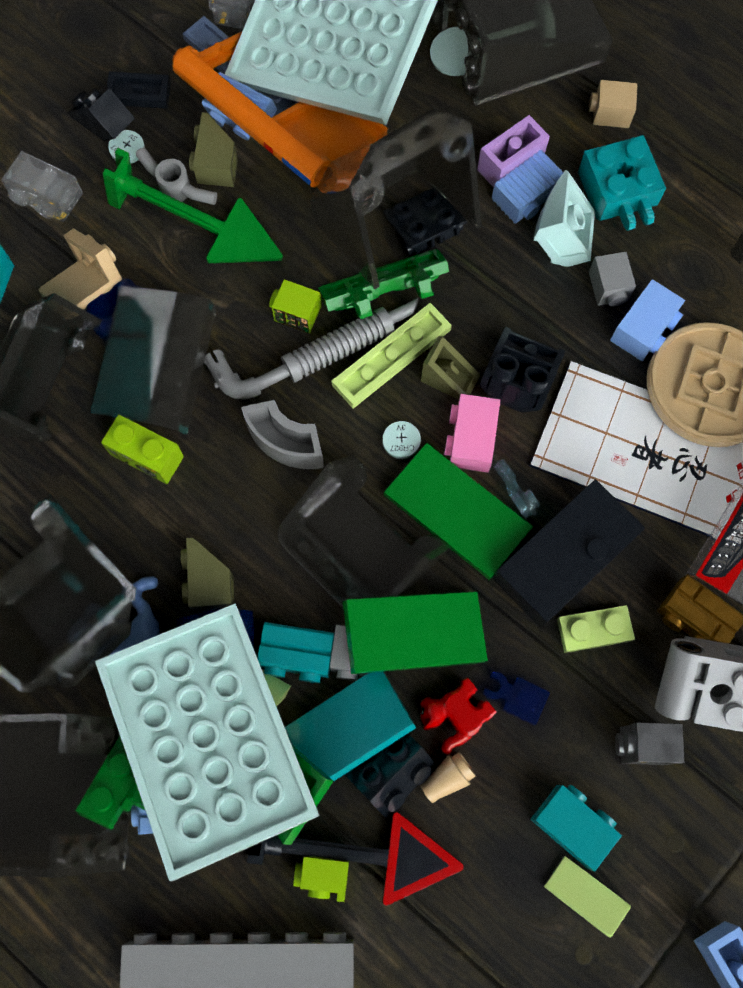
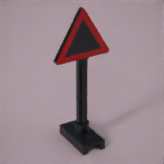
[243,812,464,906]

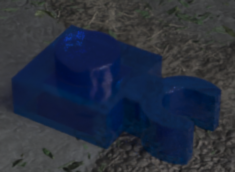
[482,672,550,726]

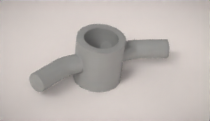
[136,148,217,205]

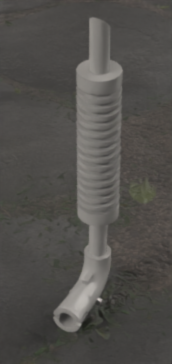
[203,298,419,400]

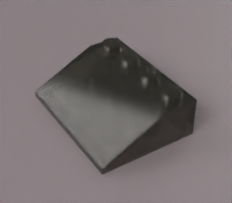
[90,286,217,435]

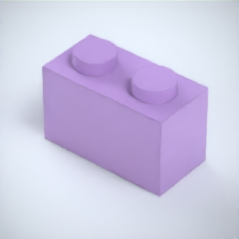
[477,115,550,188]

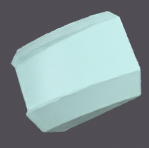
[533,170,595,267]

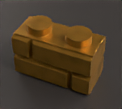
[657,574,743,644]

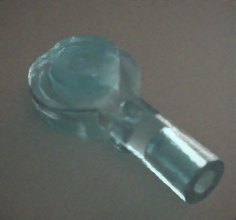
[494,459,541,519]

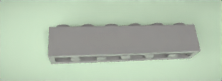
[120,932,354,988]

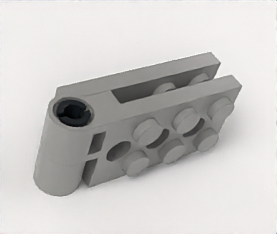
[655,636,743,732]

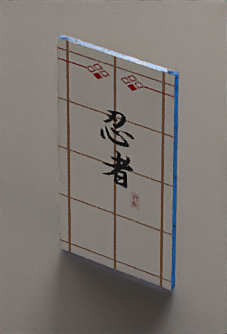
[530,361,743,548]

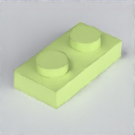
[557,605,635,653]

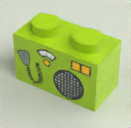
[101,414,184,484]

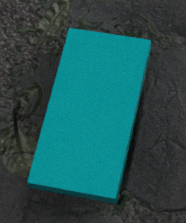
[285,672,416,781]

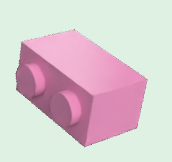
[444,394,500,473]

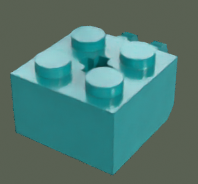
[578,135,666,231]

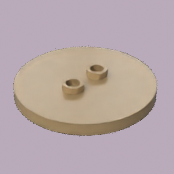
[647,322,743,447]

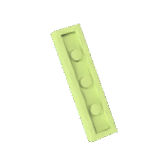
[332,303,452,409]

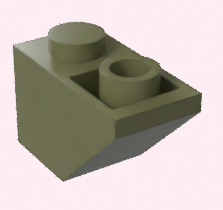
[189,112,238,187]
[181,538,235,613]

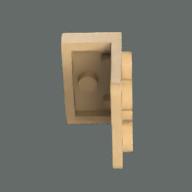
[39,228,122,315]

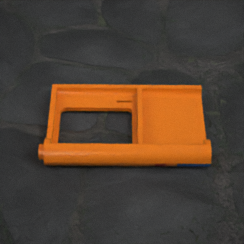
[172,31,390,188]

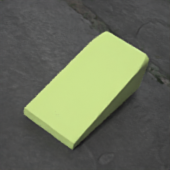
[544,856,631,938]

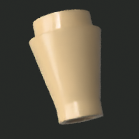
[420,752,476,803]

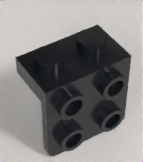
[344,734,437,818]

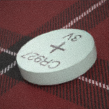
[108,130,145,164]
[383,421,421,459]

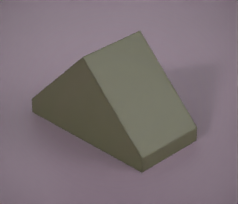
[421,336,480,400]

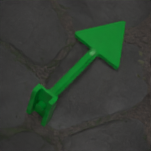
[103,148,283,263]

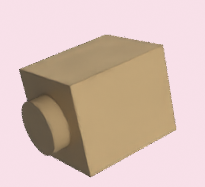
[589,80,637,128]

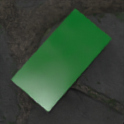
[384,443,533,580]
[343,592,488,674]

